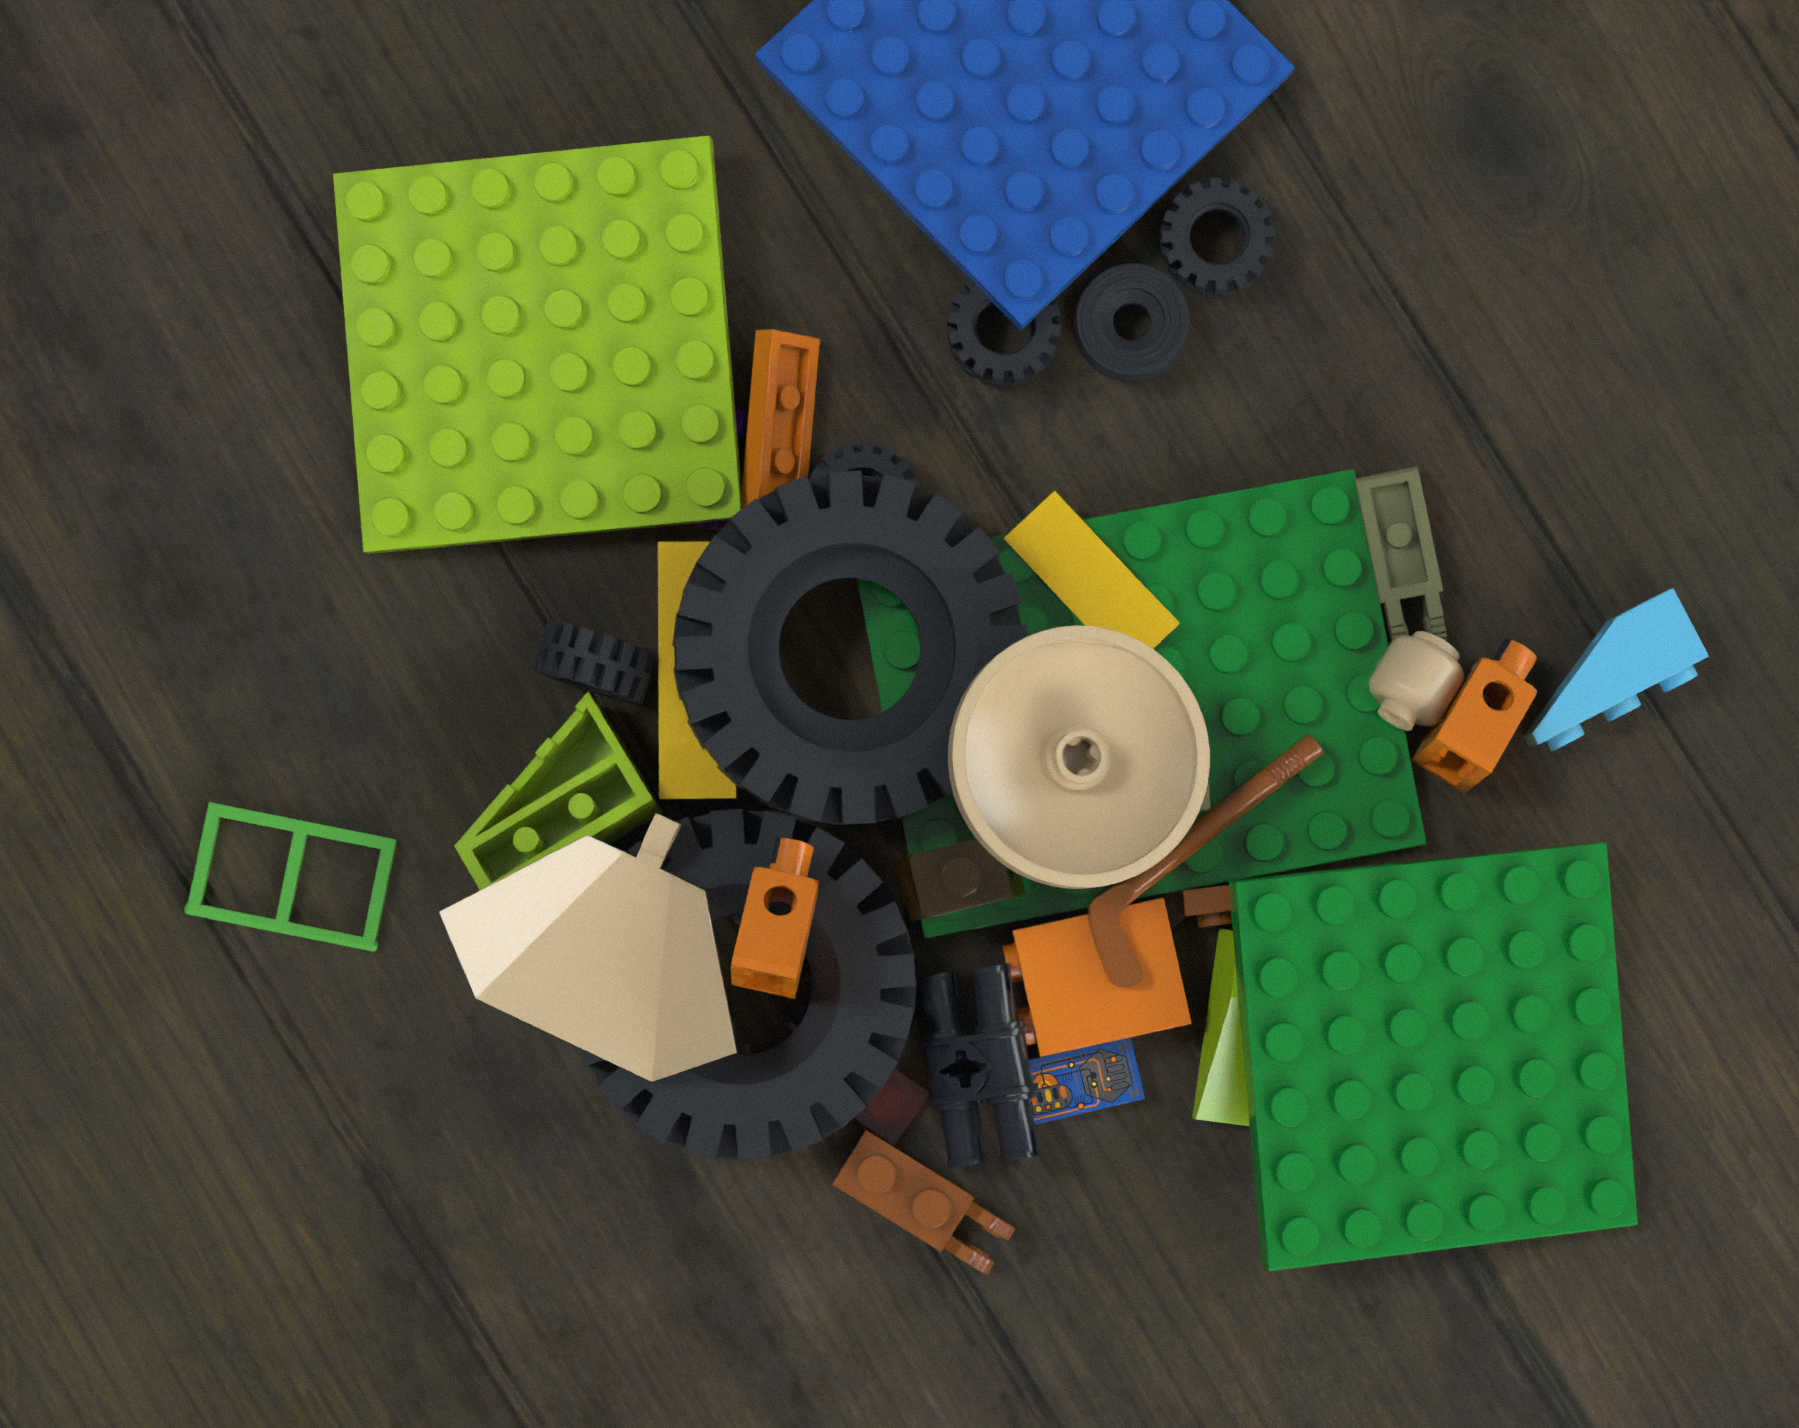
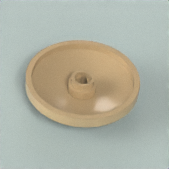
[948,625,1210,889]

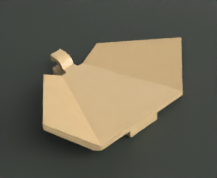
[439,813,737,1082]

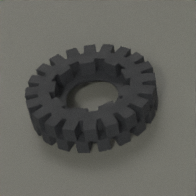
[672,470,1027,825]

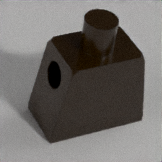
[892,839,1026,922]

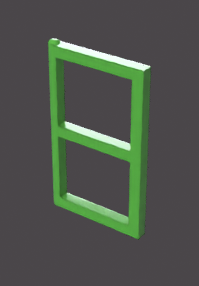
[184,802,397,952]

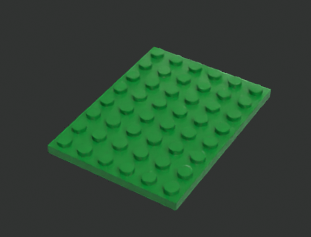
[857,469,1427,938]

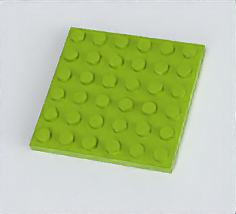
[333,136,742,554]

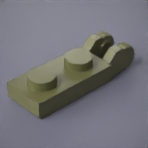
[1354,466,1447,644]

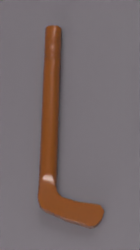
[1087,734,1323,987]

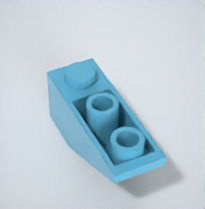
[1524,588,1709,751]

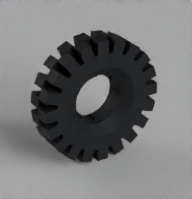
[576,809,917,1161]

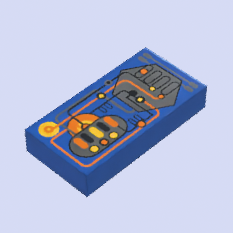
[1029,1037,1145,1125]

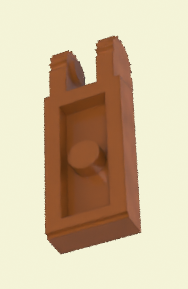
[832,1129,1016,1274]

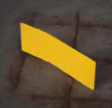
[1003,491,1180,649]

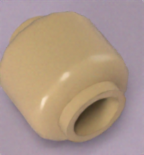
[1369,631,1464,731]

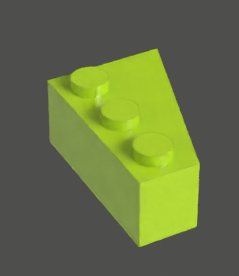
[454,692,664,890]

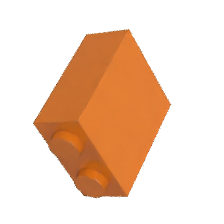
[1002,898,1192,1057]

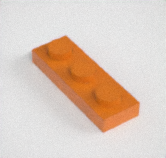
[741,329,820,509]

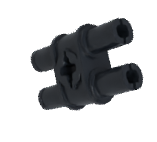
[917,963,1041,1168]

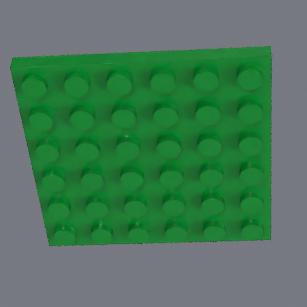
[1228,841,1638,1271]

